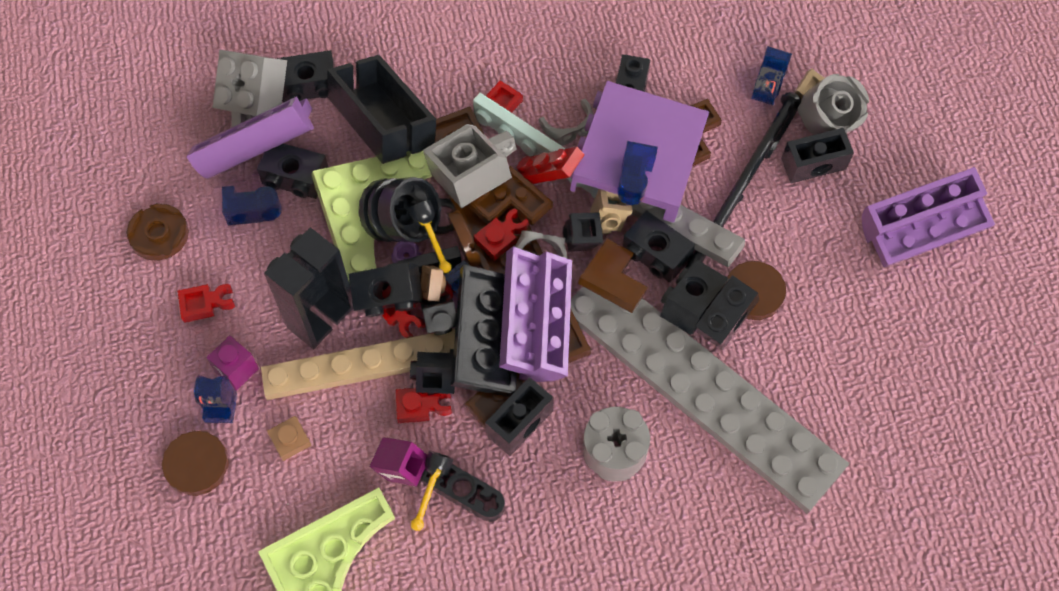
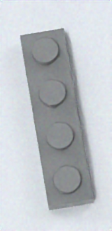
[631,200,745,267]

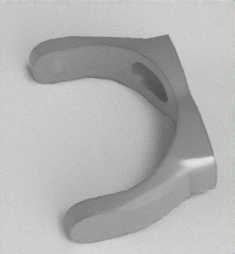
[539,99,593,145]
[515,231,568,259]

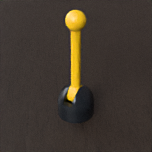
[408,200,451,274]
[411,451,454,531]

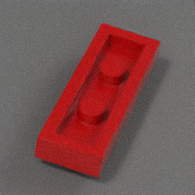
[516,146,585,184]

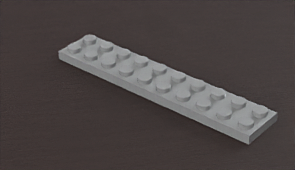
[570,287,850,514]

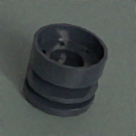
[358,177,441,242]

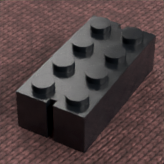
[327,55,436,164]
[264,227,353,350]

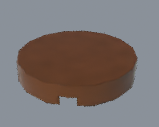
[126,203,189,261]
[446,209,481,267]
[727,261,786,320]
[161,431,229,496]

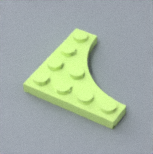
[311,151,433,284]
[258,488,395,591]

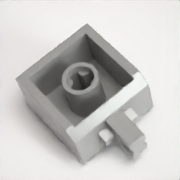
[213,50,287,128]
[423,124,517,208]

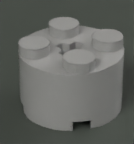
[798,74,869,135]
[583,407,650,482]

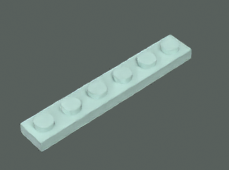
[473,93,618,205]

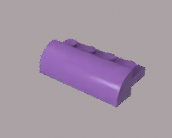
[186,97,314,179]
[862,167,995,268]
[499,247,572,382]

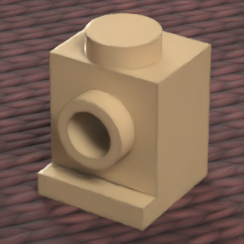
[590,189,632,234]

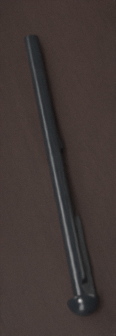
[686,92,802,269]

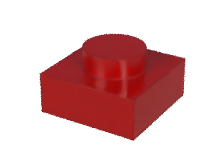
[486,80,523,113]

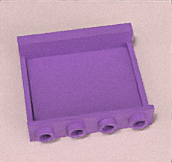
[570,81,709,223]

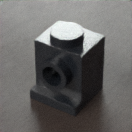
[562,212,603,252]
[420,294,456,335]
[410,349,455,394]

